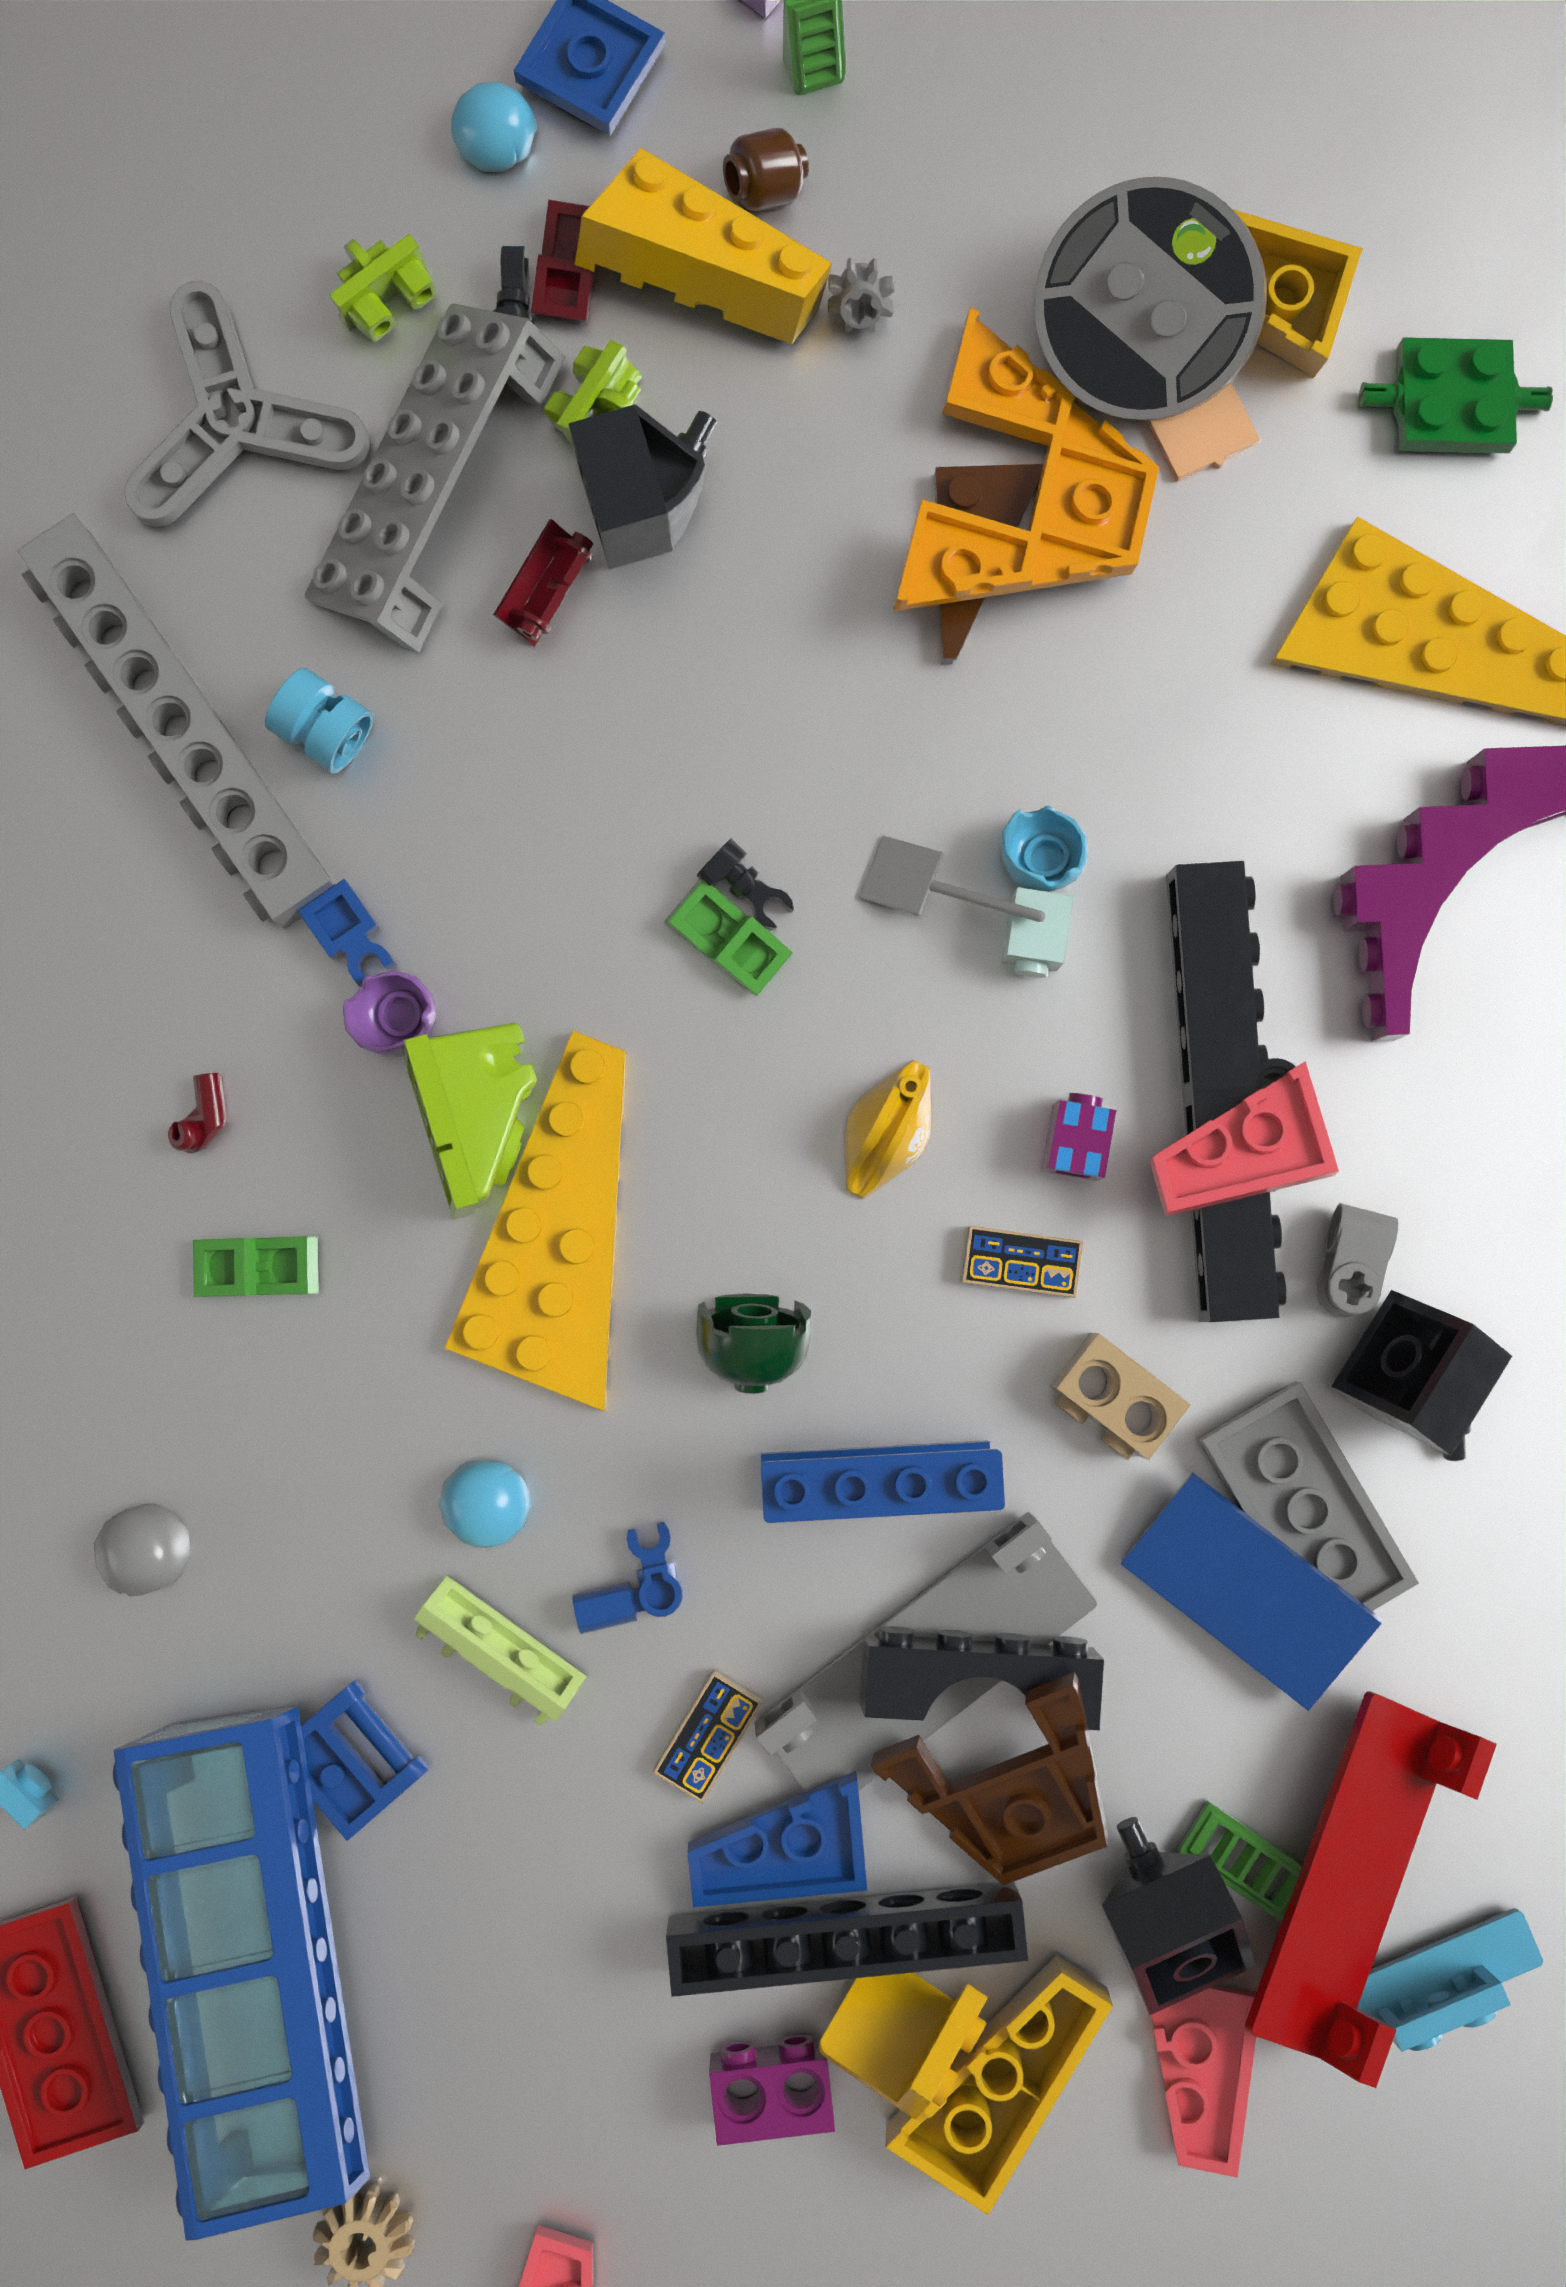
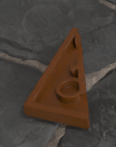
[934,464,1043,665]

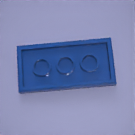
[1121,1472,1382,1711]

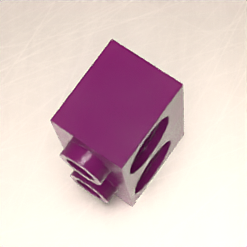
[709,2035,835,2146]

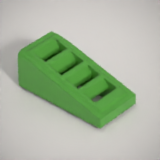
[783,0,846,95]
[1177,1800,1303,1922]

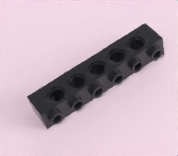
[666,1882,1028,1997]

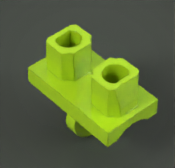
[329,234,437,342]
[544,340,642,448]

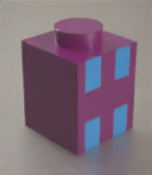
[1041,1093,1117,1181]

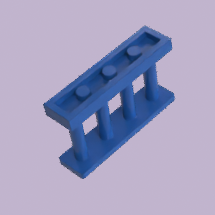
[761,1440,1005,1523]

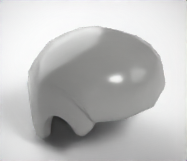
[93,1504,191,1596]

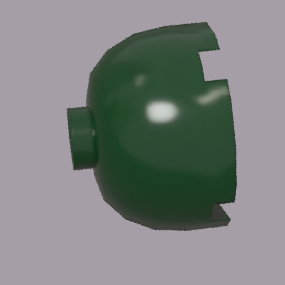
[696,1293,811,1394]

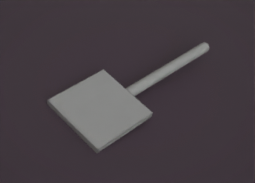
[859,835,1045,922]

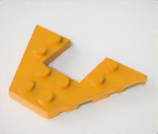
[893,307,1159,611]

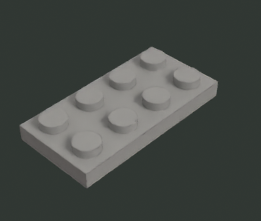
[1198,1381,1419,1611]

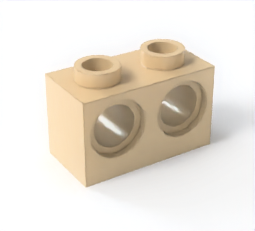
[1050,1332,1191,1460]

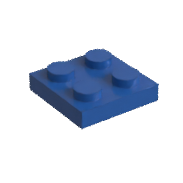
[513,0,666,136]

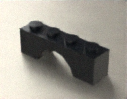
[860,1626,1104,1731]

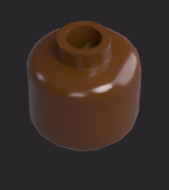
[723,128,809,211]

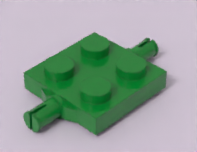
[1359,337,1553,454]

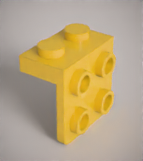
[819,1973,988,2120]

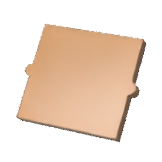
[1146,383,1260,482]

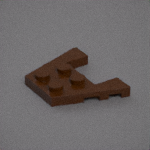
[871,1672,1108,1886]

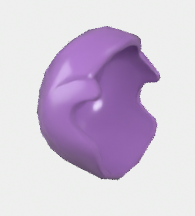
[343,970,437,1057]

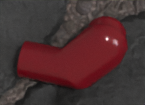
[168,1073,227,1153]

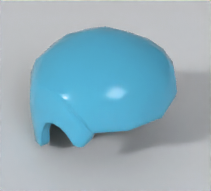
[451,82,538,172]
[1002,806,1088,892]
[438,1461,531,1548]

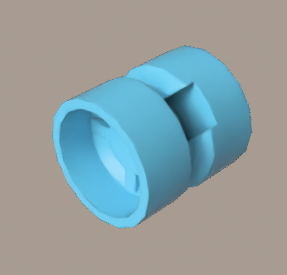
[265,667,374,774]

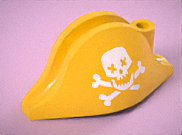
[845,1060,931,1199]

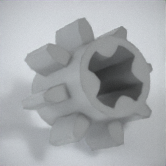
[828,258,894,333]

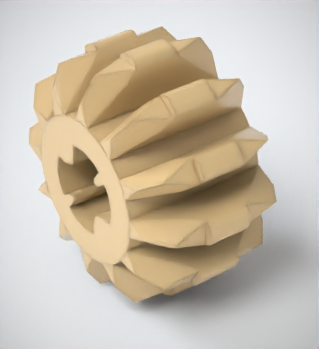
[312,2182,415,2287]

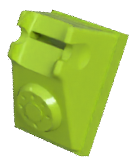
[404,1023,537,1219]

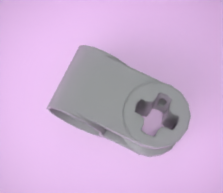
[1317,1203,1398,1317]

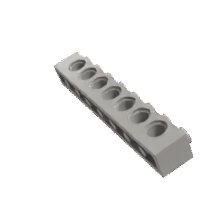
[17,512,335,929]

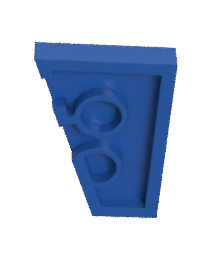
[688,1771,867,1908]

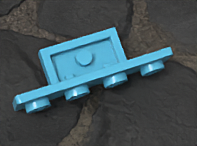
[1357,1908,1543,2052]

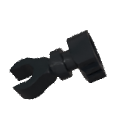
[493,246,535,325]
[696,838,794,930]

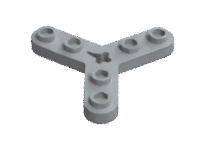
[124,281,370,527]

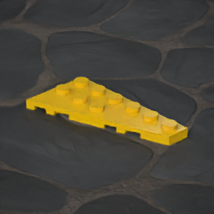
[1271,516,1566,726]
[445,1030,627,1411]

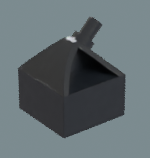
[568,404,717,569]
[1331,1290,1513,1461]
[1102,1817,1256,2015]

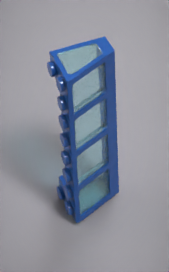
[113,1706,370,2241]

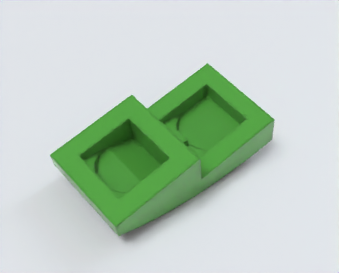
[664,879,793,996]
[193,1236,319,1297]

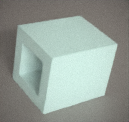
[1001,887,1074,978]

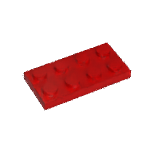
[0,1897,144,2169]

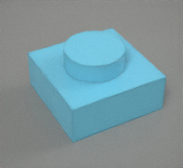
[0,1759,59,1830]

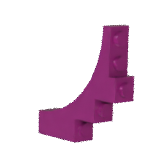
[1333,745,1566,1042]

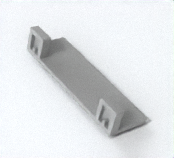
[305,304,566,653]
[754,1512,1097,1792]

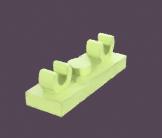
[414,1576,587,1725]

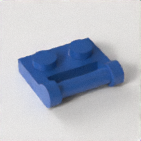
[301,1679,430,1841]

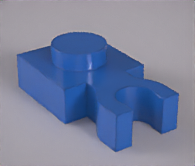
[298,879,397,987]

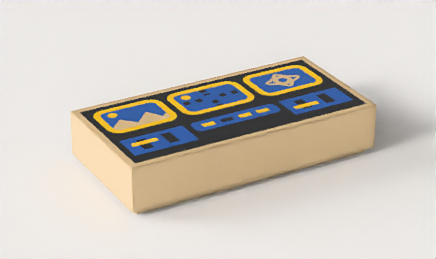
[961,1226,1083,1298]
[653,1669,763,1803]

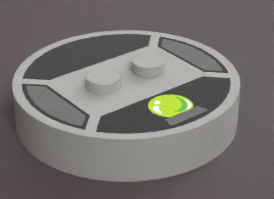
[1034,177,1267,420]

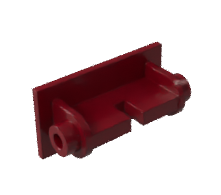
[493,519,594,647]

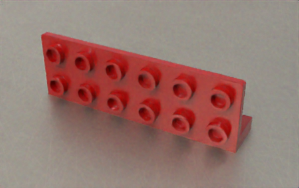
[1244,1691,1497,2088]

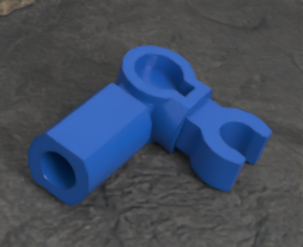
[572,1522,683,1634]

